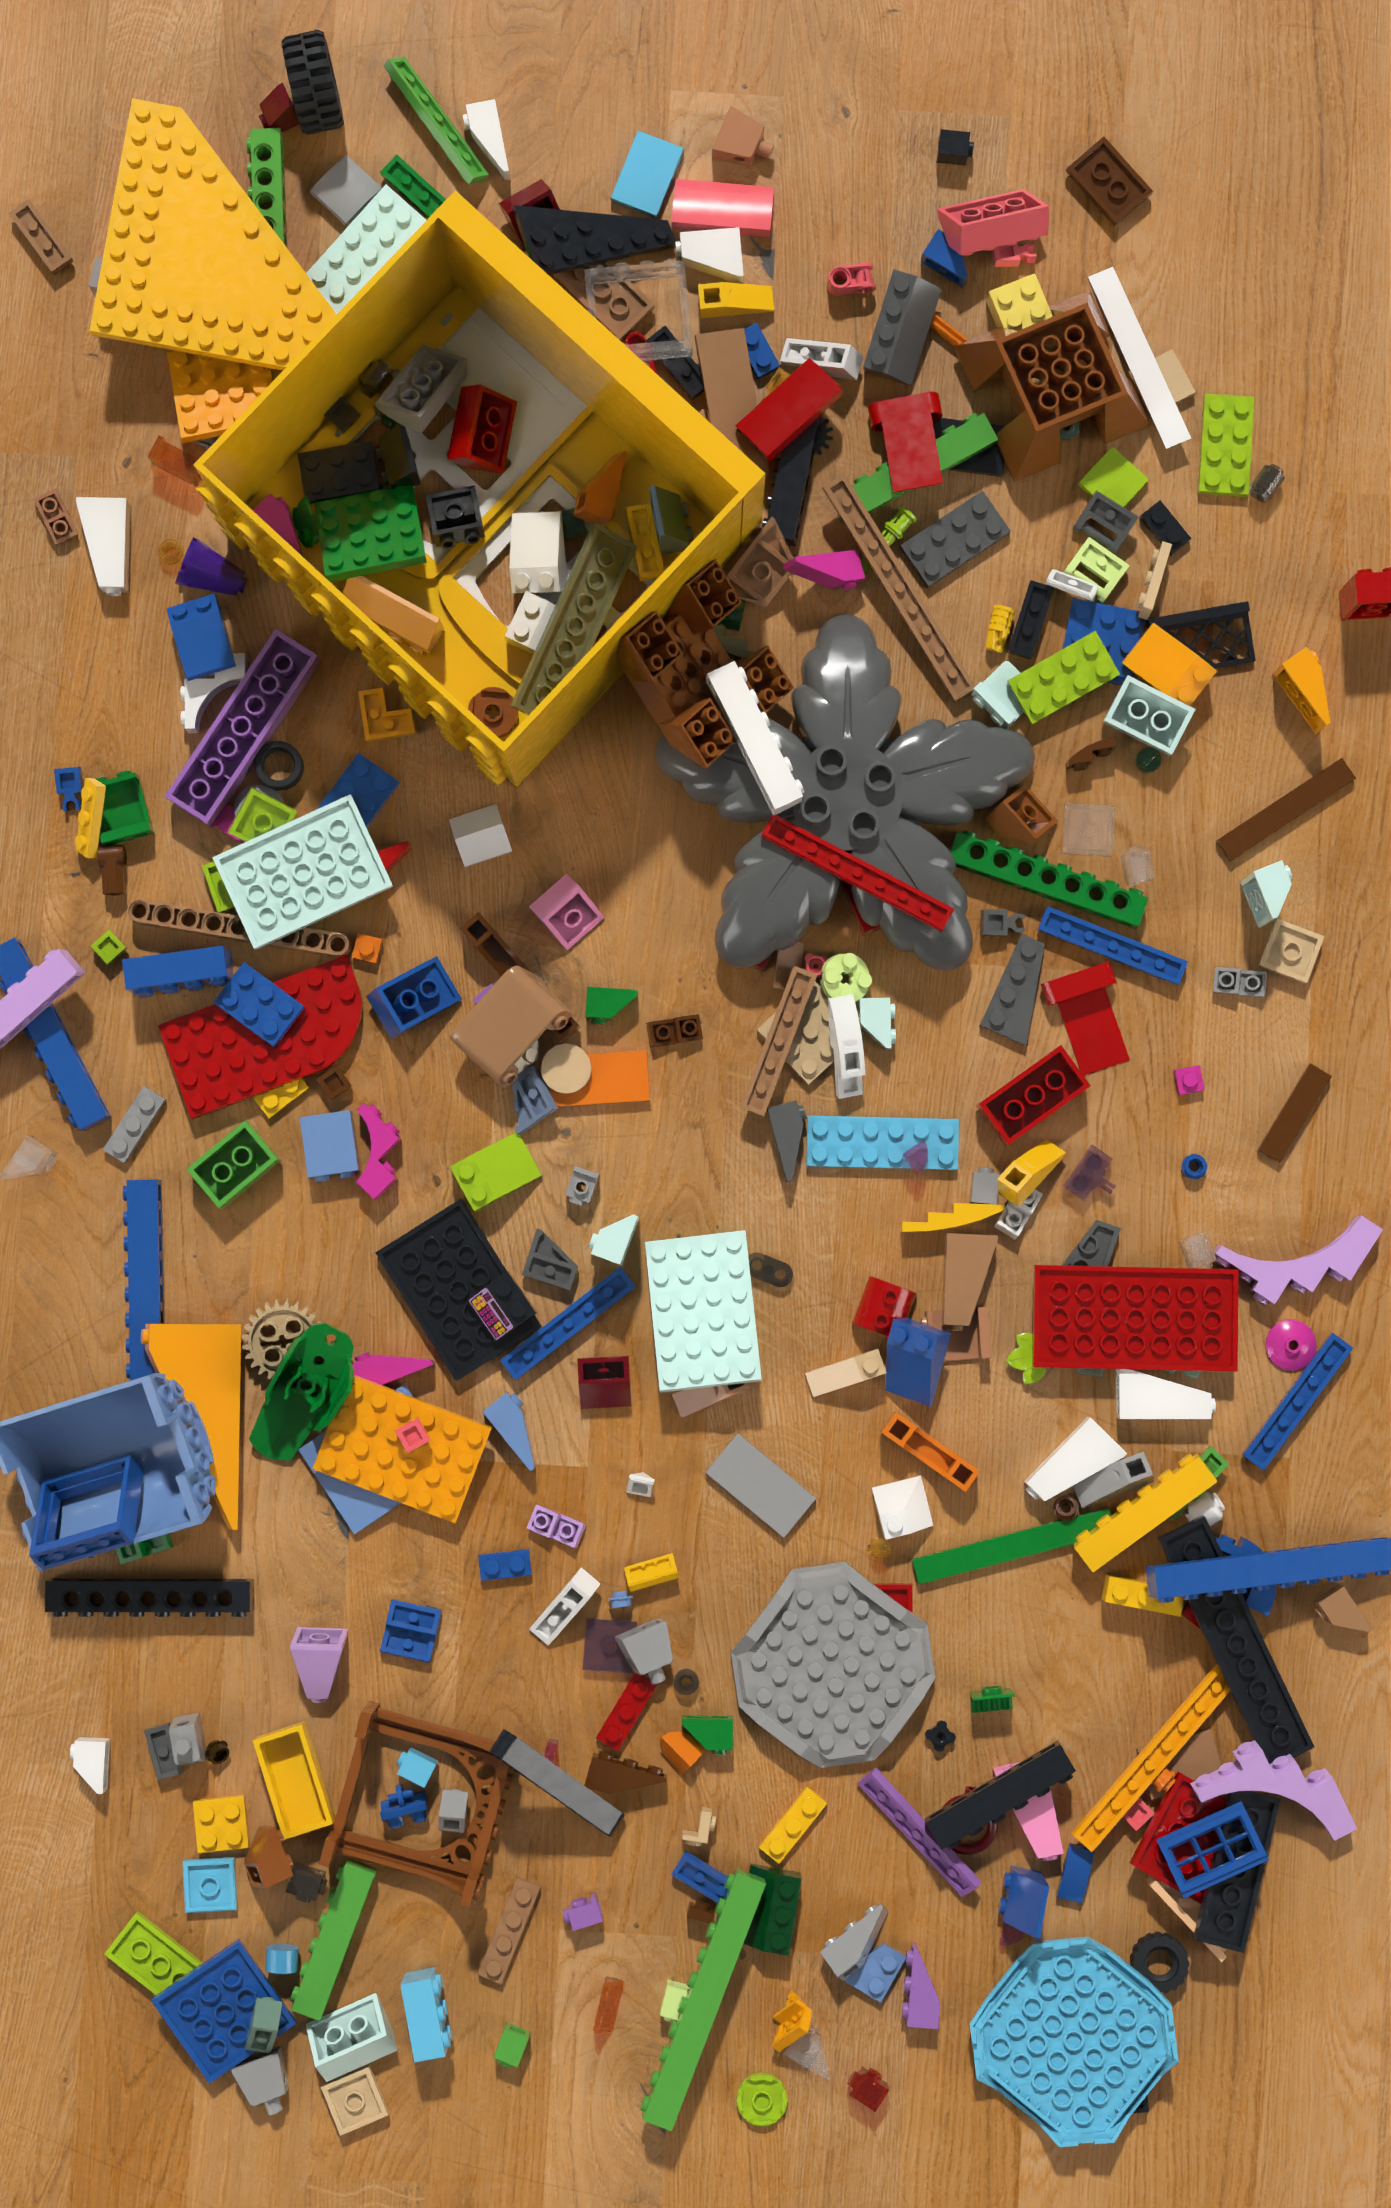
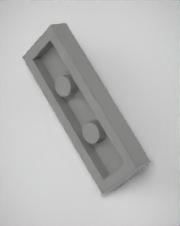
[103,1086,166,1164]

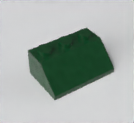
[743,1864,802,1956]

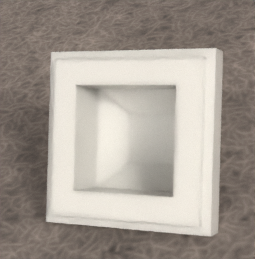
[626,1472,655,1497]

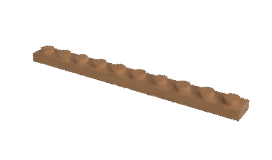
[822,474,976,702]

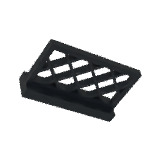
[1145,601,1256,669]

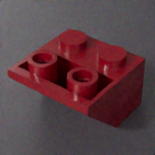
[577,1355,632,1409]

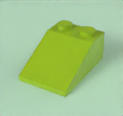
[450,1132,542,1212]

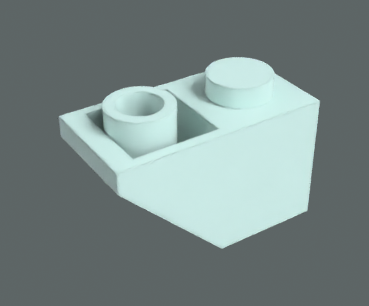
[859,998,896,1050]

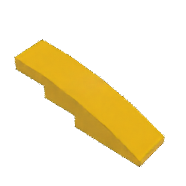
[900,1203,1005,1232]

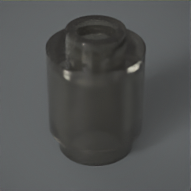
[1249,464,1285,503]

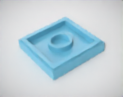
[183,1857,238,1913]

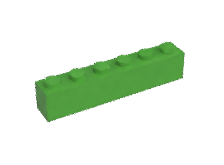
[852,413,998,514]
[290,1858,377,2021]

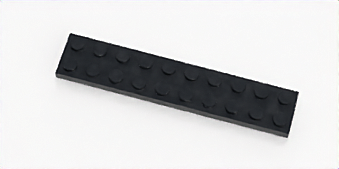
[1157,1515,1315,1764]

